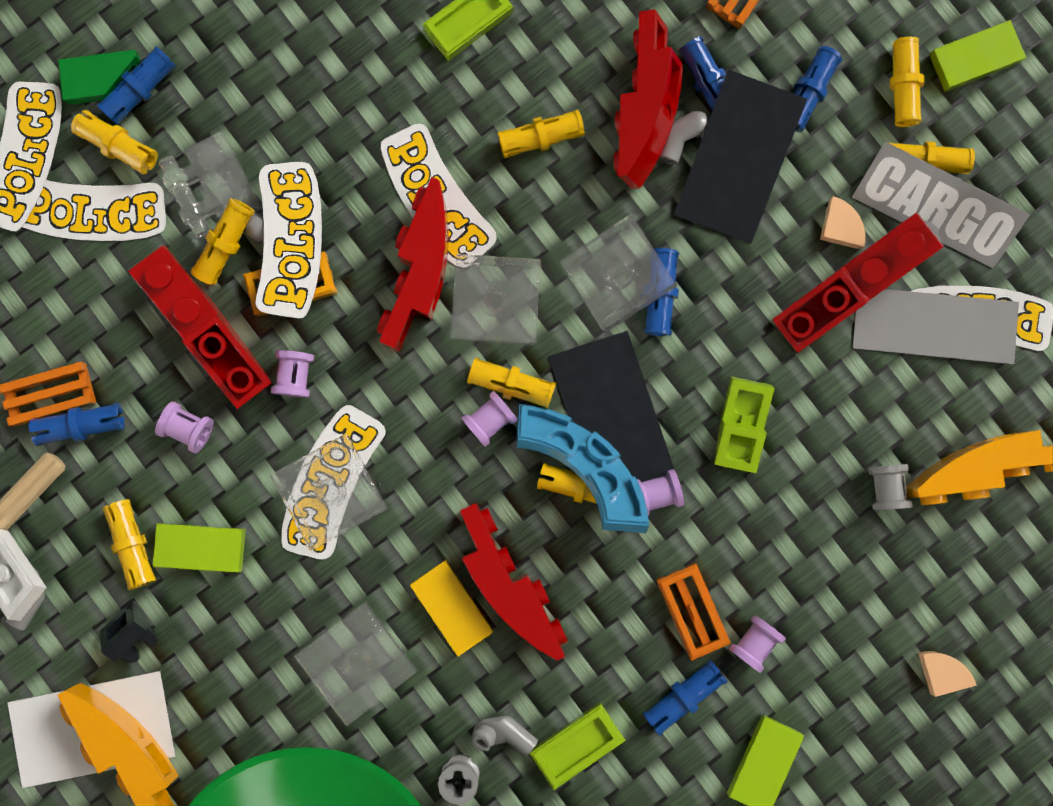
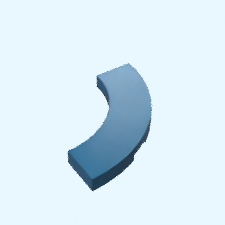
[516,404,649,533]

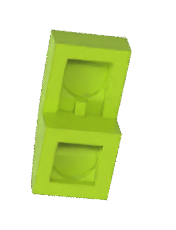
[714,376,775,473]

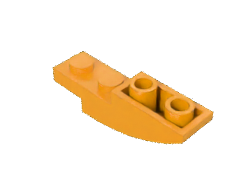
[906,430,1053,505]
[57,683,179,806]

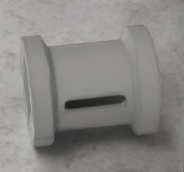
[868,464,913,510]
[438,754,480,805]

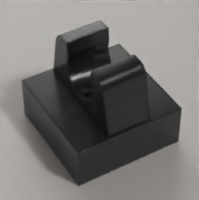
[100,601,157,663]

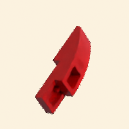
[614,9,683,189]
[377,177,449,352]
[772,212,944,353]
[128,245,272,409]
[460,503,568,661]

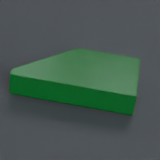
[58,50,141,105]

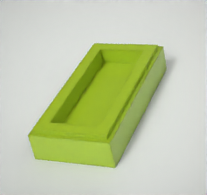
[422,0,514,61]
[929,20,1027,92]
[153,523,246,573]
[529,702,625,790]
[727,714,805,806]

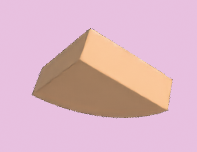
[820,196,865,249]
[918,651,977,697]

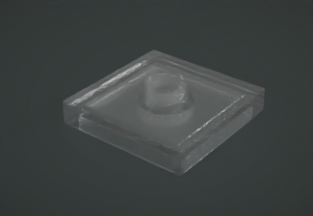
[560,214,677,333]
[451,254,541,345]
[270,433,388,551]
[294,602,417,727]

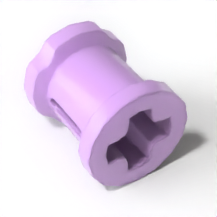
[271,350,314,398]
[461,391,518,447]
[155,401,214,454]
[637,469,684,516]
[729,614,786,674]

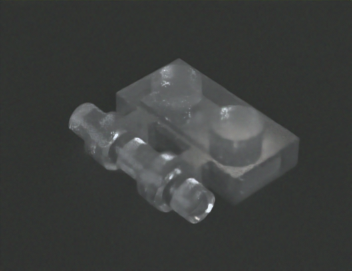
[159,131,263,238]

